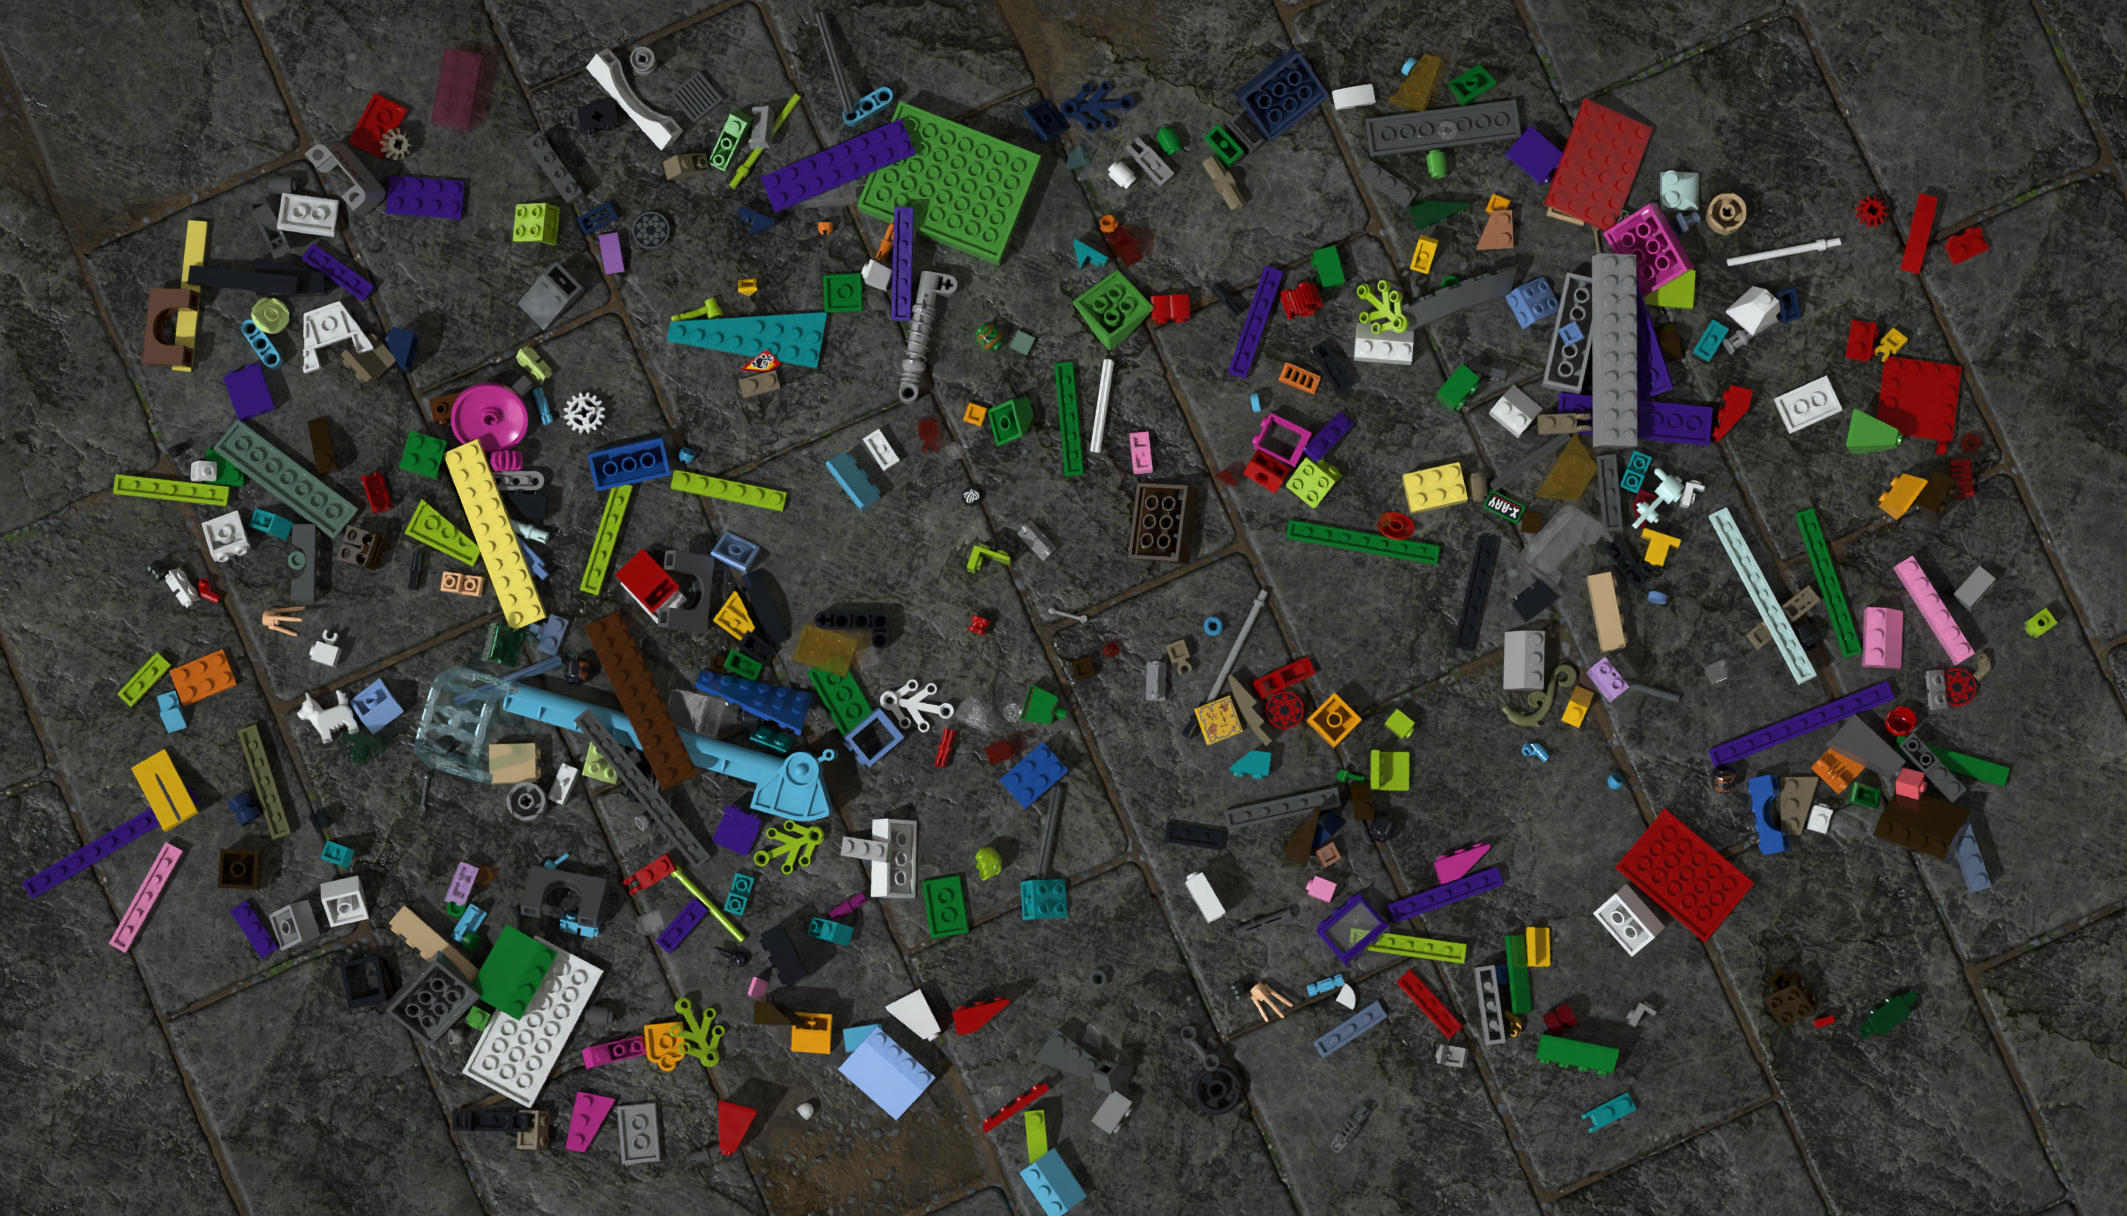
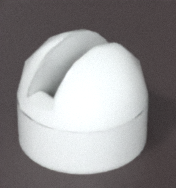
[797,1103,813,1120]

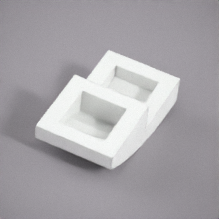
[1332,84,1376,110]

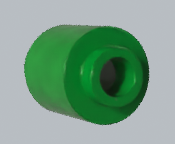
[1156,126,1182,156]

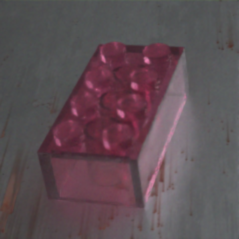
[431,48,485,133]

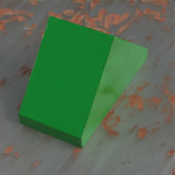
[1847,782,1881,809]

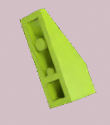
[1024,1110,1048,1163]

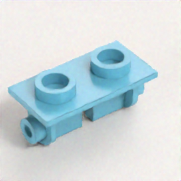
[450,903,487,943]
[560,912,602,938]

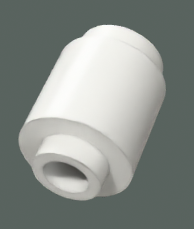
[1108,161,1136,189]

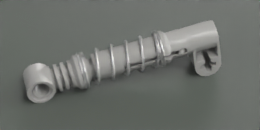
[899,271,957,404]

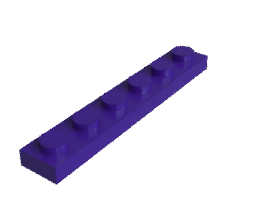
[891,206,914,321]
[1228,266,1283,380]
[1388,867,1504,924]

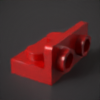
[1944,226,1989,266]
[1845,320,1879,362]

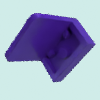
[713,804,763,856]

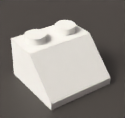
[1489,385,1542,438]
[320,876,369,927]

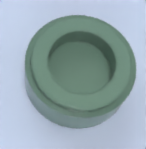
[288,551,307,570]

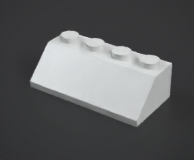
[871,819,917,898]

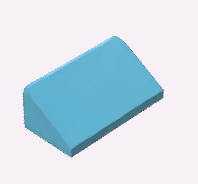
[843,1024,883,1053]

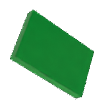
[922,875,969,939]

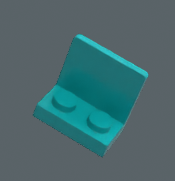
[1020,879,1068,920]

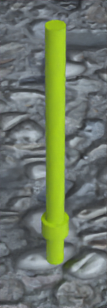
[729,94,801,189]
[671,864,746,943]

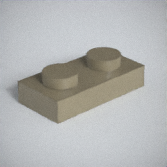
[739,370,781,399]

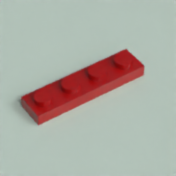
[982,1082,1050,1133]

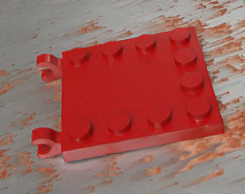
[1877,356,1961,455]

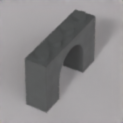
[657,550,714,633]
[521,865,607,928]

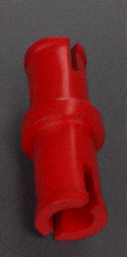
[934,728,956,769]

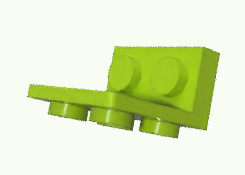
[513,203,560,245]
[967,544,1011,574]
[1370,750,1409,791]

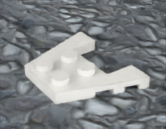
[303,301,375,374]

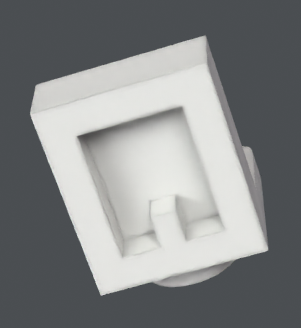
[191,461,217,483]
[1679,480,1705,508]
[1806,803,1833,834]

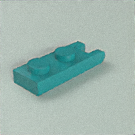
[1581,1092,1637,1133]

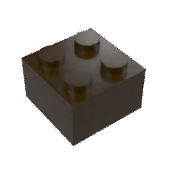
[218,849,263,891]

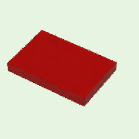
[348,92,409,160]

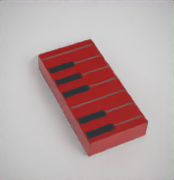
[1950,458,1974,498]

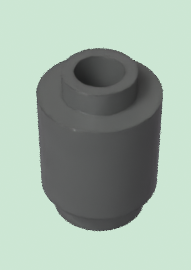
[268,175,297,194]
[585,1005,614,1026]

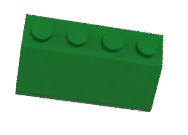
[1535,1034,1619,1076]

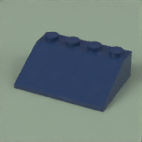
[1233,48,1329,142]

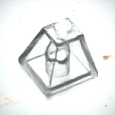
[954,696,991,735]

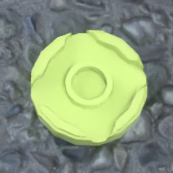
[251,297,290,334]

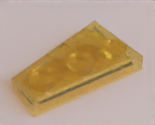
[1388,54,1443,112]

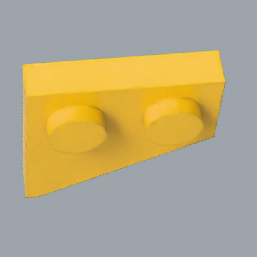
[713,591,755,641]

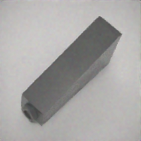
[1825,714,1906,779]

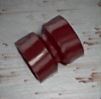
[1542,1002,1578,1037]

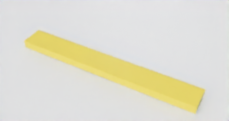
[172,220,208,372]

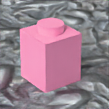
[1306,876,1337,903]

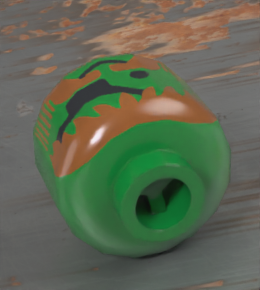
[975,323,1004,351]

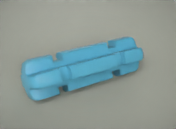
[532,388,553,425]
[1307,974,1345,996]

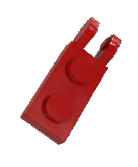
[623,853,677,896]

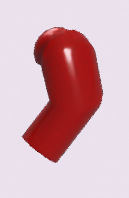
[198,578,221,604]

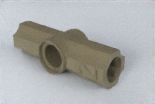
[1202,155,1246,211]

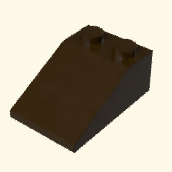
[1915,470,1959,525]

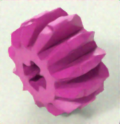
[490,451,523,471]

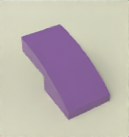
[599,232,624,275]

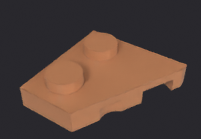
[1476,210,1513,250]

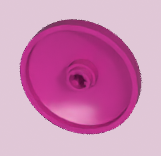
[451,382,528,454]

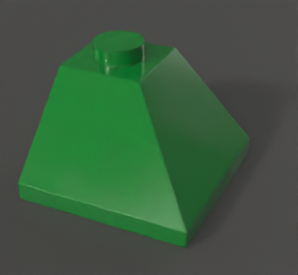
[987,398,1033,447]

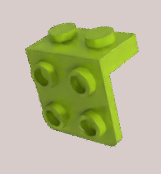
[1286,456,1342,508]

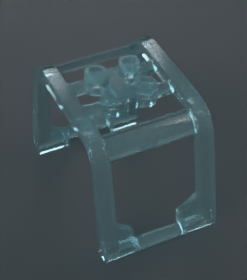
[414,666,520,785]

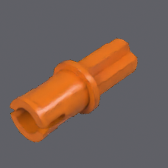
[876,224,894,262]

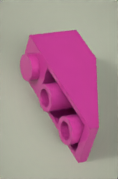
[1433,842,1491,885]
[582,1035,647,1069]

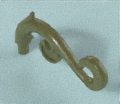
[1502,664,1577,727]

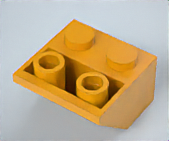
[791,1012,833,1054]

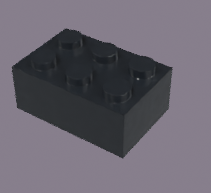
[759,924,810,988]

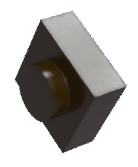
[1071,657,1095,681]

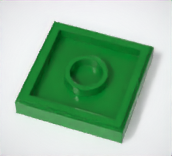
[823,273,863,313]

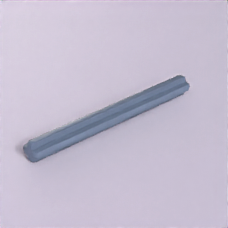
[454,655,563,706]

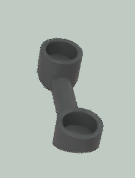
[1181,1026,1220,1071]

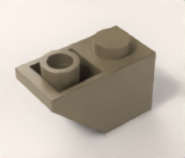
[663,153,710,180]

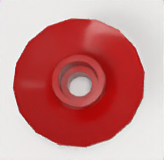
[1377,512,1415,540]

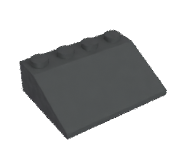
[386,950,481,1046]

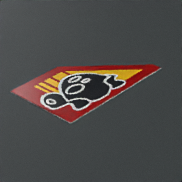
[740,350,781,372]

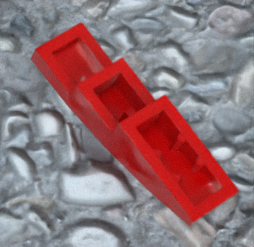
[1900,192,1938,274]

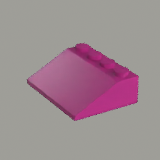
[1603,202,1695,297]

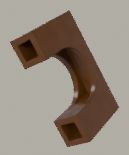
[142,288,200,368]

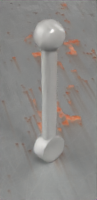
[1048,607,1087,623]

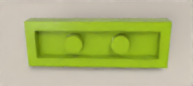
[117,652,172,707]

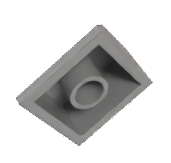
[269,900,320,951]

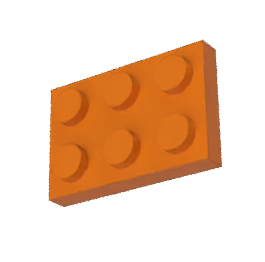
[169,649,238,707]

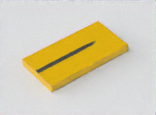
[131,749,199,832]

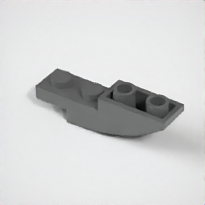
[1899,733,1967,804]

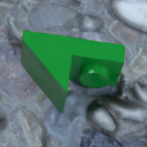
[724,649,763,682]

